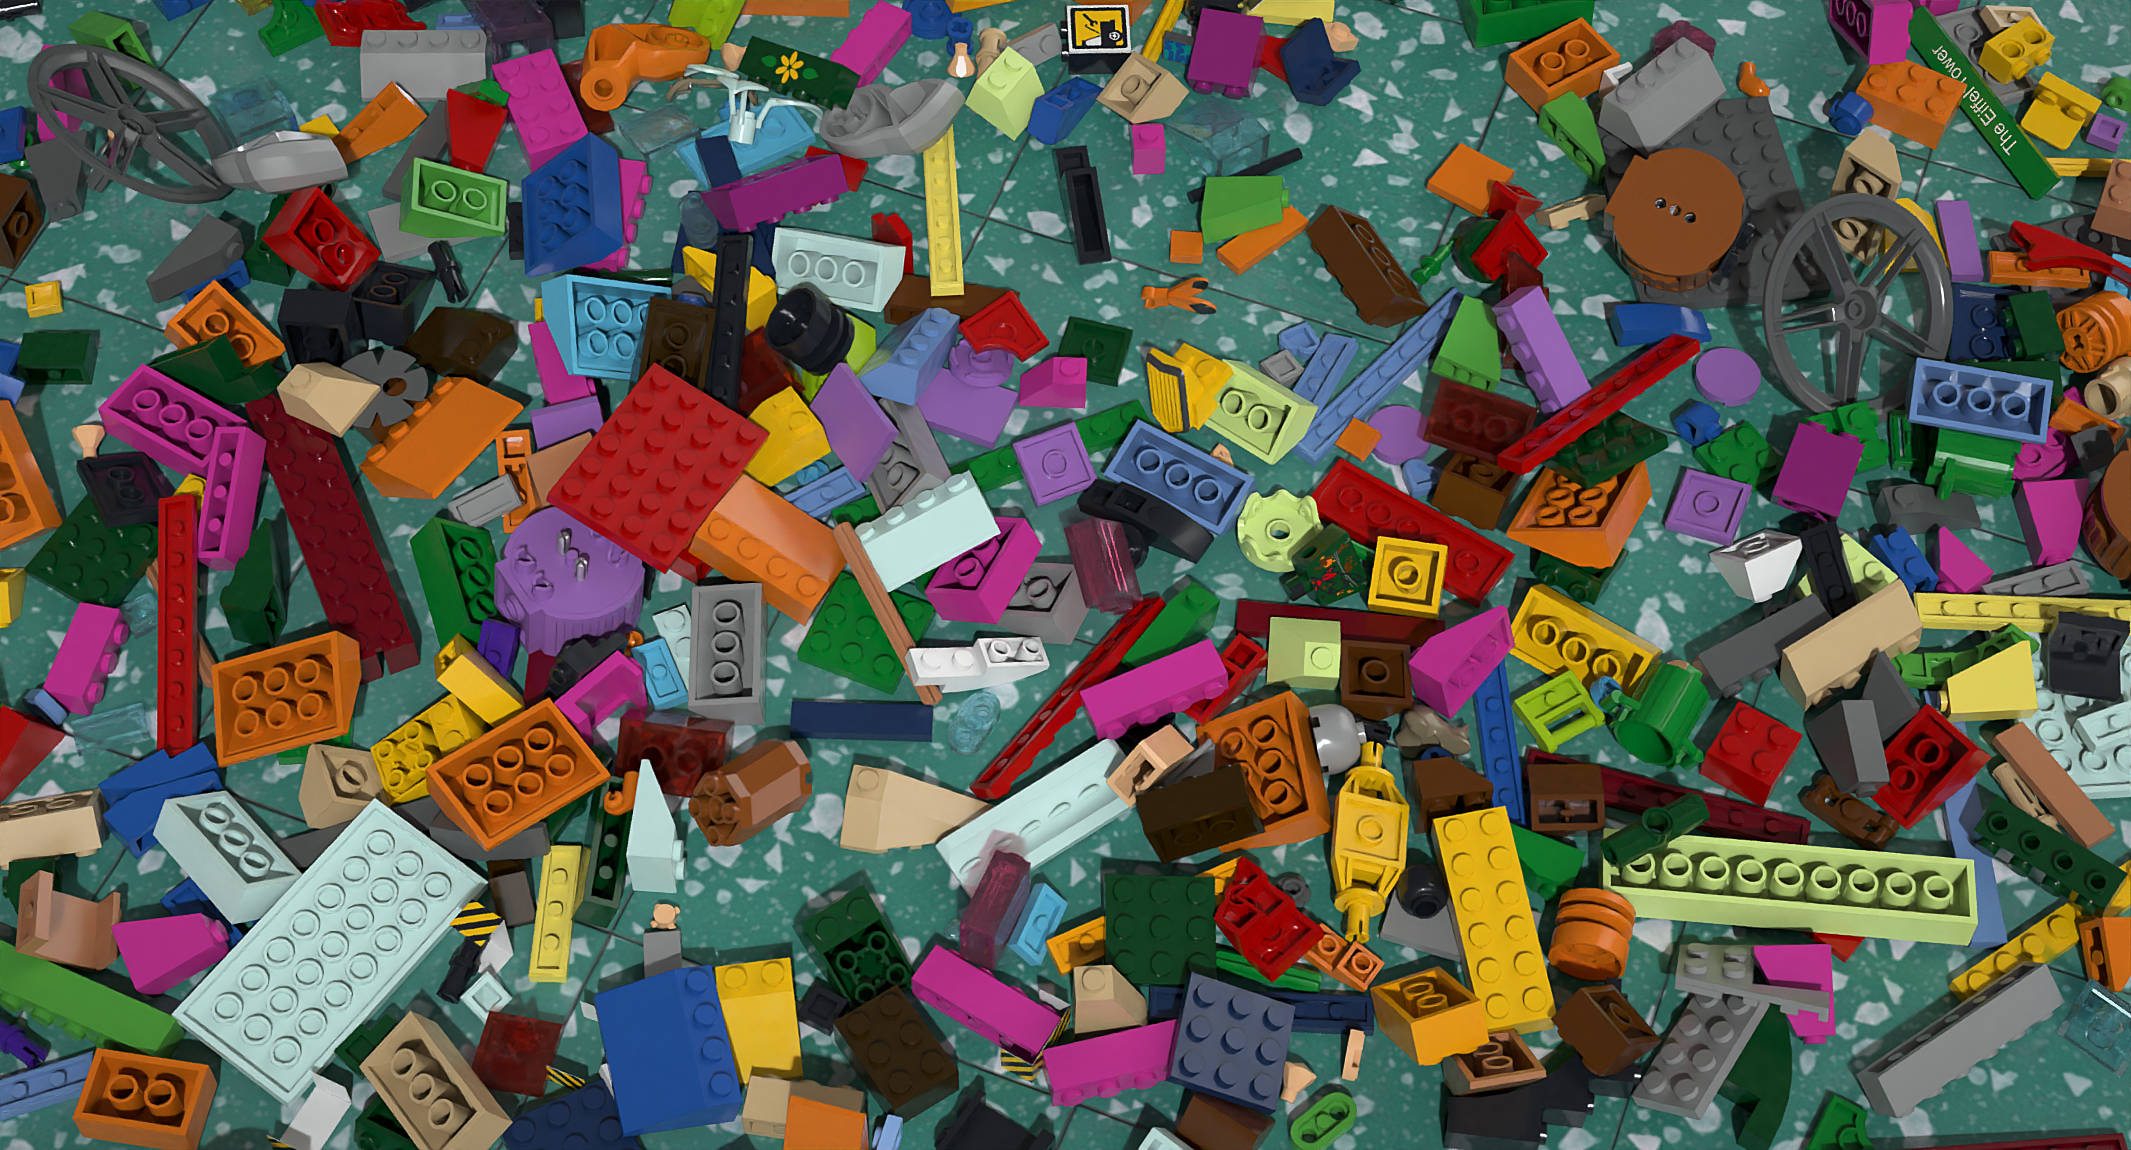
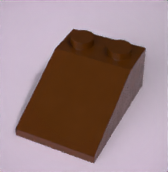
[1431,434,1525,531]

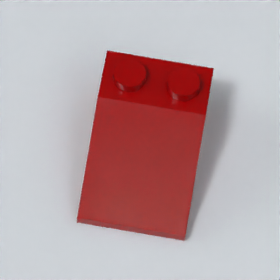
[261,186,381,292]
[1871,703,1991,830]

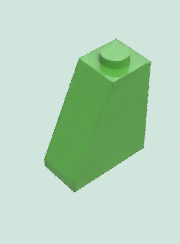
[67,10,155,91]
[1201,176,1290,244]
[1430,295,1501,398]

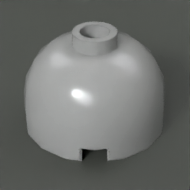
[1308,704,1367,776]

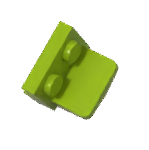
[667,0,746,50]

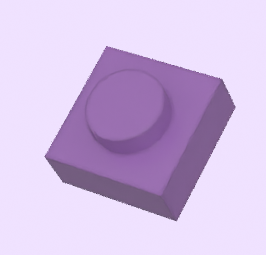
[2085,113,2128,153]

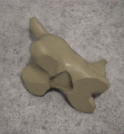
[1395,698,1471,764]

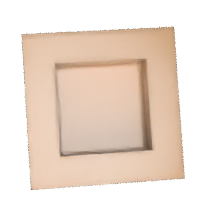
[1324,22,1359,52]

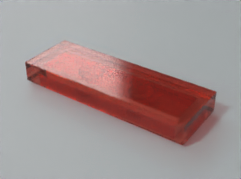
[559,59,615,136]

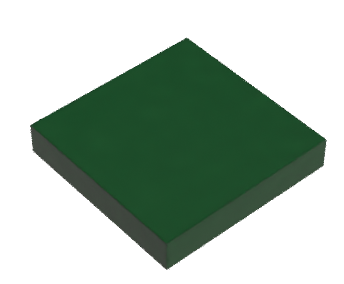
[1057,317,1133,387]

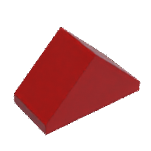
[1487,180,1543,221]

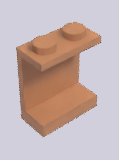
[15,870,122,974]

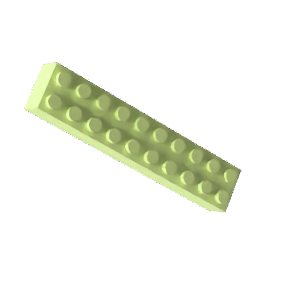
[1598,828,1978,946]

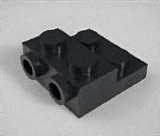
[542,631,629,703]

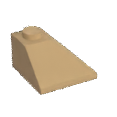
[1096,51,1190,124]
[277,362,381,437]
[298,743,391,829]

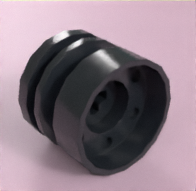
[765,288,855,376]

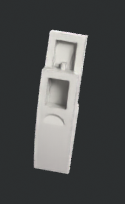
[905,637,1050,693]

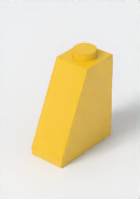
[434,633,525,729]

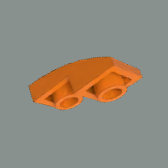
[1302,923,1385,993]

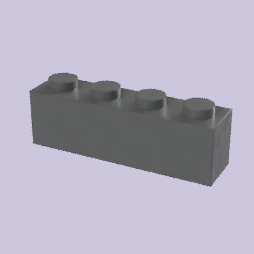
[1691,593,1832,701]

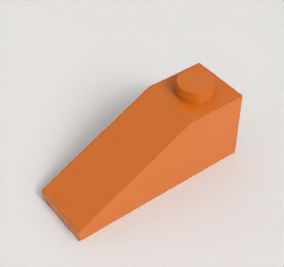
[332,81,428,165]
[495,429,537,534]

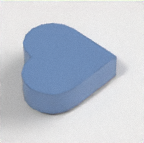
[1278,321,1321,360]
[1402,459,1443,498]
[22,689,67,726]

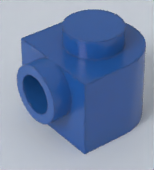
[1828,91,1874,136]
[1674,402,1723,448]

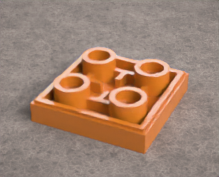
[1427,143,1515,218]

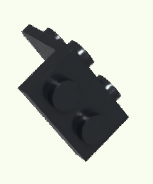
[2047,611,2130,702]

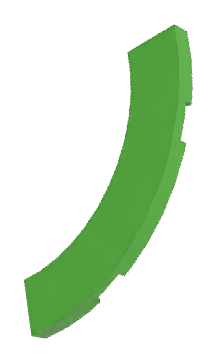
[1866,623,2040,689]

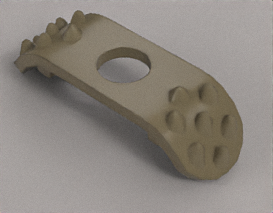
[665,77,758,106]

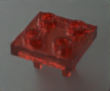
[471,1011,564,1098]

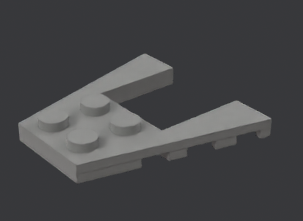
[1675,943,1832,1022]

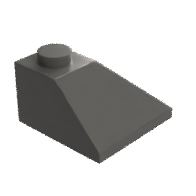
[1859,651,1920,750]

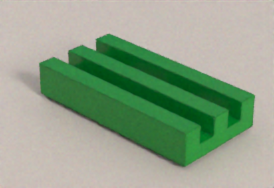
[1888,409,1927,473]

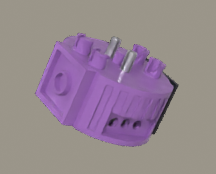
[494,507,654,657]

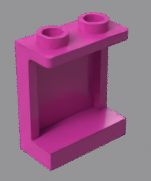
[554,650,648,746]

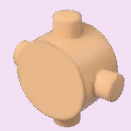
[650,904,680,931]

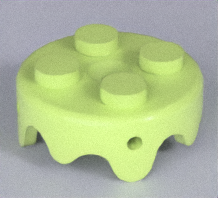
[1237,489,1324,572]

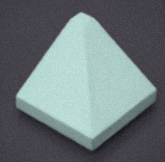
[459,971,512,1025]

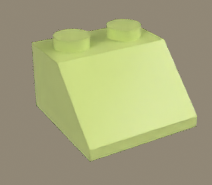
[965,46,1045,141]
[1792,533,1898,602]

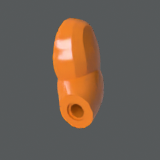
[580,23,711,112]

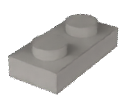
[999,22,1062,66]

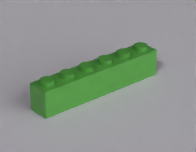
[0,940,186,1059]

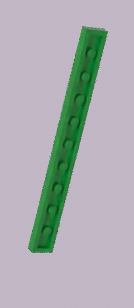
[831,400,1153,530]

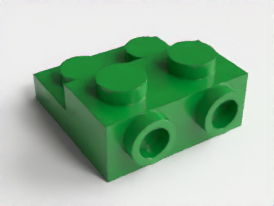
[1796,400,1889,476]

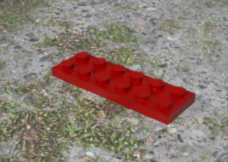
[1311,458,1515,609]

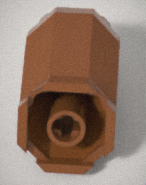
[688,738,812,847]

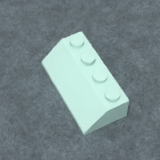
[772,227,906,312]
[854,470,1001,593]
[153,790,302,924]

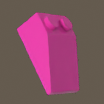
[1408,605,1515,720]

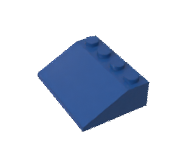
[521,132,623,278]
[593,965,743,1137]

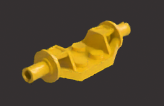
[1330,742,1410,944]

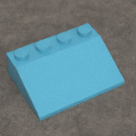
[541,274,672,381]

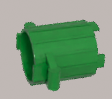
[1924,426,2021,500]
[1600,659,1710,771]

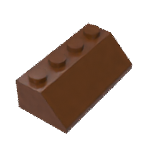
[1306,204,1431,328]

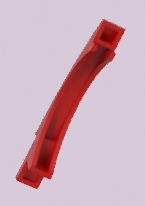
[2008,220,2131,290]

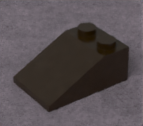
[627,296,716,395]
[399,307,518,387]

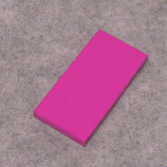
[2011,386,2119,490]

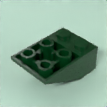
[220,518,287,649]
[792,885,915,1012]

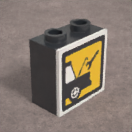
[1061,5,1131,75]

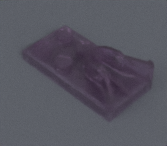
[460,0,554,64]

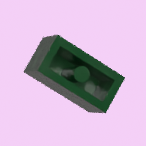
[1999,290,2066,361]
[17,332,98,385]

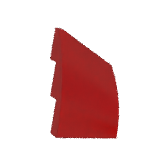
[314,0,426,47]
[1214,856,1324,983]

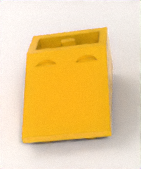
[370,693,488,807]

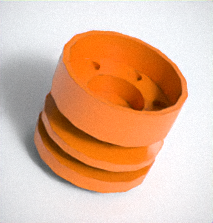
[2056,290,2131,373]
[1548,888,1636,982]

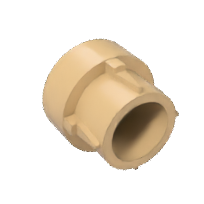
[2083,356,2131,420]

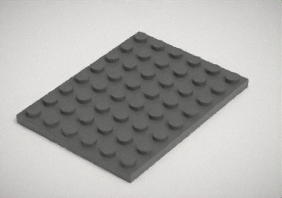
[1592,96,1831,310]

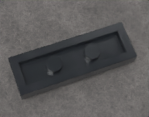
[1799,522,1861,620]

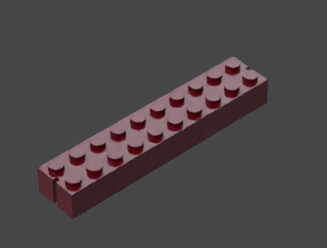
[244,394,420,686]

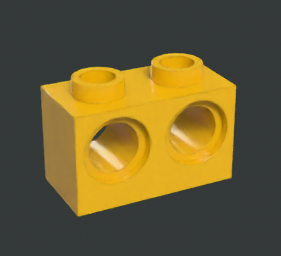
[1978,16,2055,86]

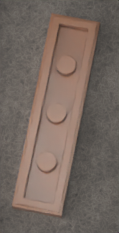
[1992,721,2116,849]

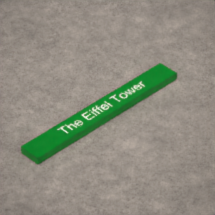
[1908,5,2061,201]

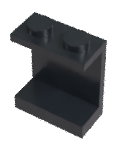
[934,1089,1056,1150]

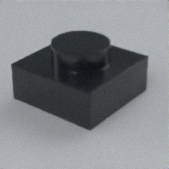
[797,984,849,1037]

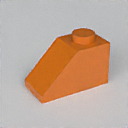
[2079,917,2131,997]

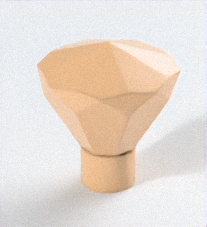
[720,42,747,72]
[946,43,977,77]
[71,425,106,459]
[1280,1061,1317,1104]

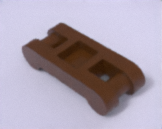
[1801,774,1900,852]

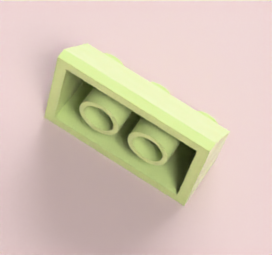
[1204,359,1319,465]

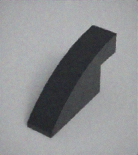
[1053,145,1112,265]

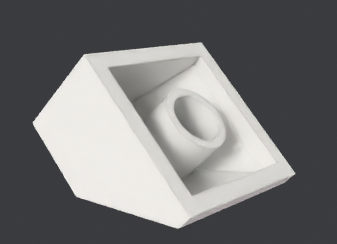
[1709,529,1803,603]

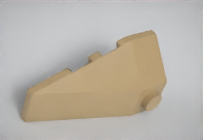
[840,765,996,854]

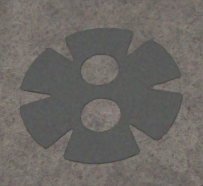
[341,349,428,428]

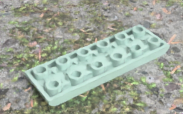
[935,738,1137,906]

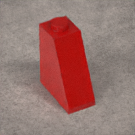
[444,88,509,175]
[0,704,66,802]

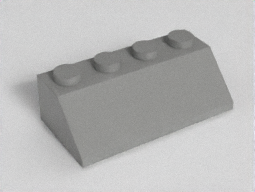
[360,30,492,102]
[1598,37,1727,157]
[867,398,952,516]
[688,582,768,726]

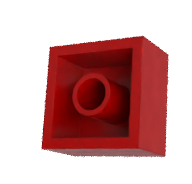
[1699,701,1803,808]

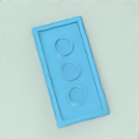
[675,95,816,191]

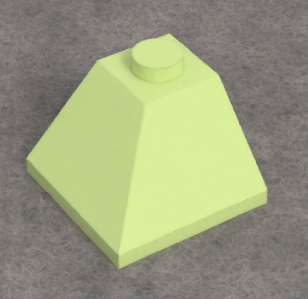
[1266,617,1341,690]

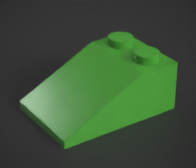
[399,157,507,238]

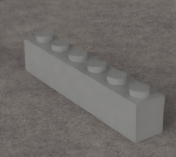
[1856,961,2065,1118]

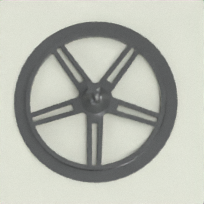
[27,44,234,204]
[1762,193,1953,423]

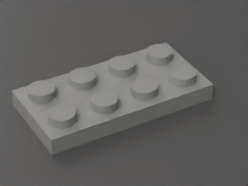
[1632,993,1770,1120]

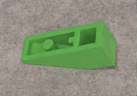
[1538,90,1607,186]

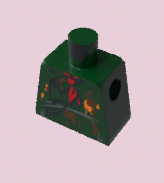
[1283,523,1371,606]

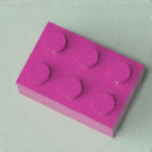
[924,517,1042,624]

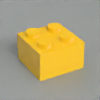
[1368,536,1448,620]

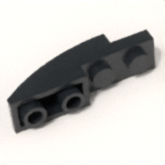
[1078,479,1214,564]

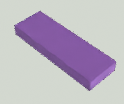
[1934,201,1984,282]

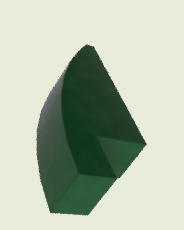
[146,333,281,404]
[1717,1003,1792,1150]

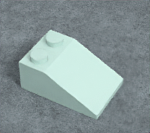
[626,759,687,893]

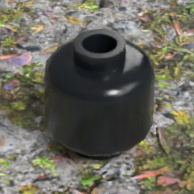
[1396,864,1448,919]

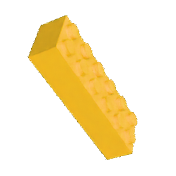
[1431,806,1557,1035]

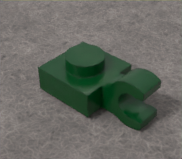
[334,1012,400,1080]

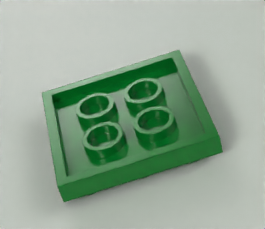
[797,572,936,695]

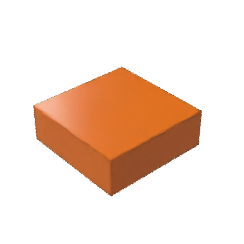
[1170,230,1203,264]
[1335,417,1382,463]

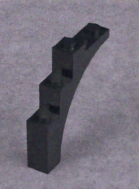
[1443,977,1641,1150]

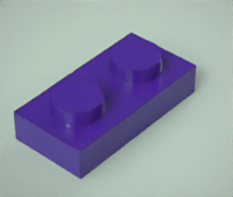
[477,618,521,683]

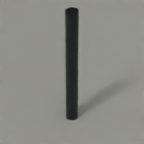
[1187,147,1303,204]

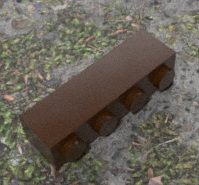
[884,274,1020,335]

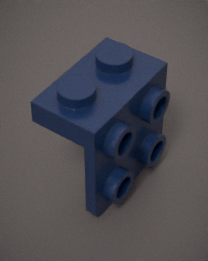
[1280,17,1361,106]

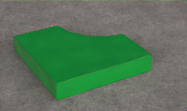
[258,0,325,58]
[1805,1094,1876,1150]

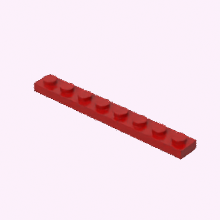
[1496,333,1701,475]
[157,494,197,759]
[970,597,1167,799]

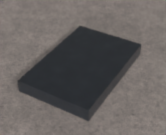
[76,452,168,528]

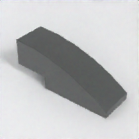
[429,811,551,860]

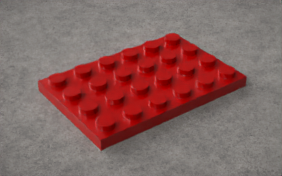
[546,362,770,574]

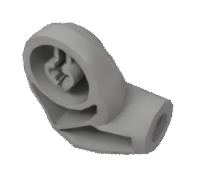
[819,78,965,159]
[211,129,348,195]

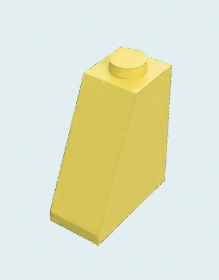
[1937,640,2038,722]

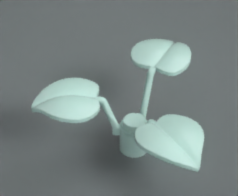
[684,64,823,145]

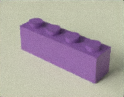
[1492,286,1592,419]

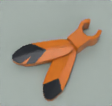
[1141,277,1217,314]

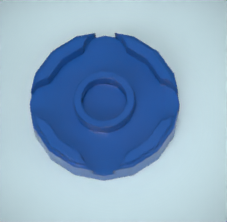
[901,0,962,40]

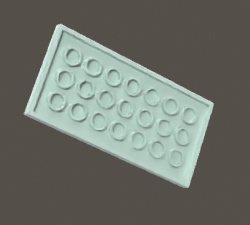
[171,798,489,1108]

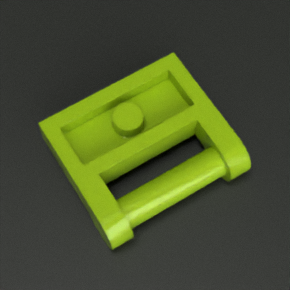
[1511,670,1606,754]

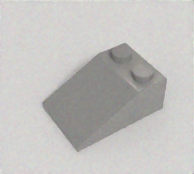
[989,562,1099,645]

